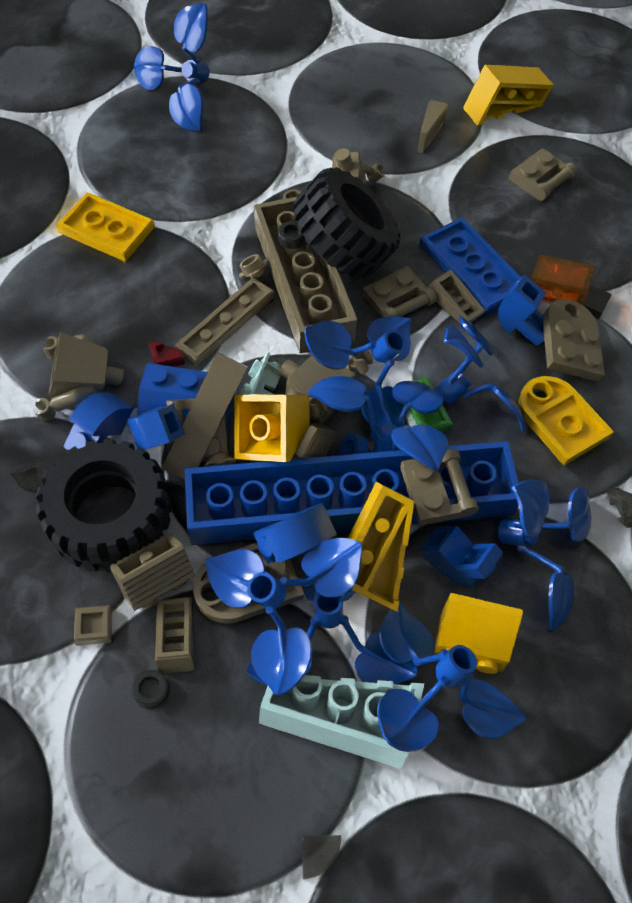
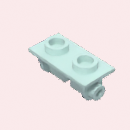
[239,352,281,395]

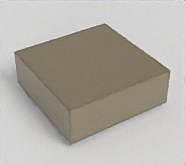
[74,605,112,646]

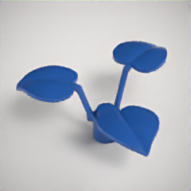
[134,3,210,131]
[304,316,411,429]
[435,316,526,432]
[308,376,448,472]
[498,479,592,632]
[205,538,363,695]
[247,573,417,685]
[377,602,527,752]

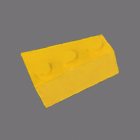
[463,65,554,126]
[348,482,414,612]

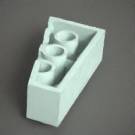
[259,675,424,769]

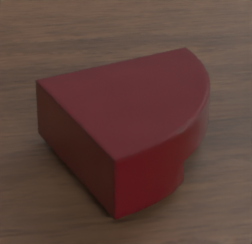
[148,342,185,367]

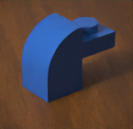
[498,274,546,346]
[63,393,134,450]
[127,403,185,450]
[253,503,337,564]
[419,526,503,588]

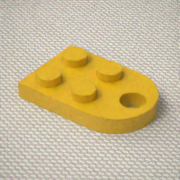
[518,376,614,466]

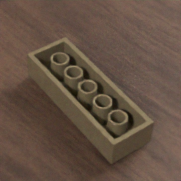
[254,196,357,354]

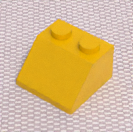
[234,395,310,462]
[433,593,523,674]

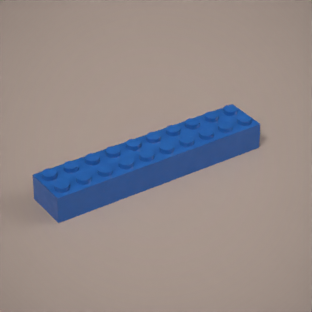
[185,441,519,545]

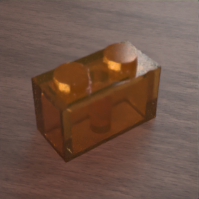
[531,254,596,306]

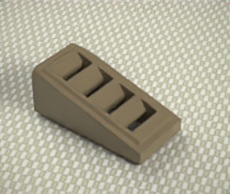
[417,100,448,153]
[427,270,486,324]
[296,421,337,458]
[155,597,194,674]

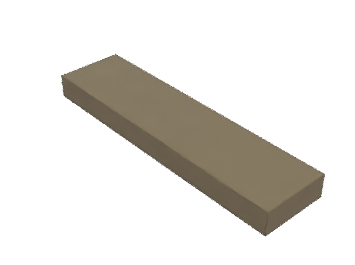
[175,277,274,366]
[161,352,247,480]

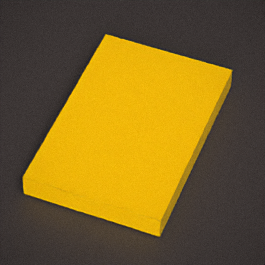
[56,192,155,262]

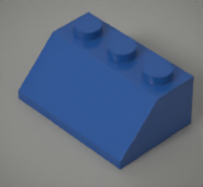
[137,363,239,442]

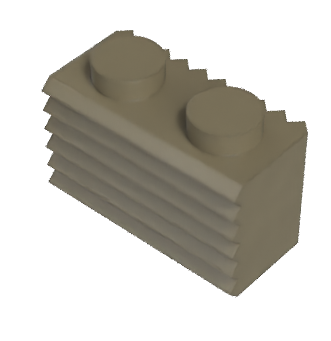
[110,533,195,611]

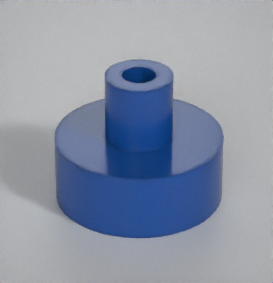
[339,434,372,455]

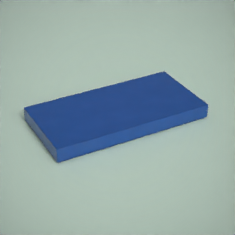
[419,217,521,316]

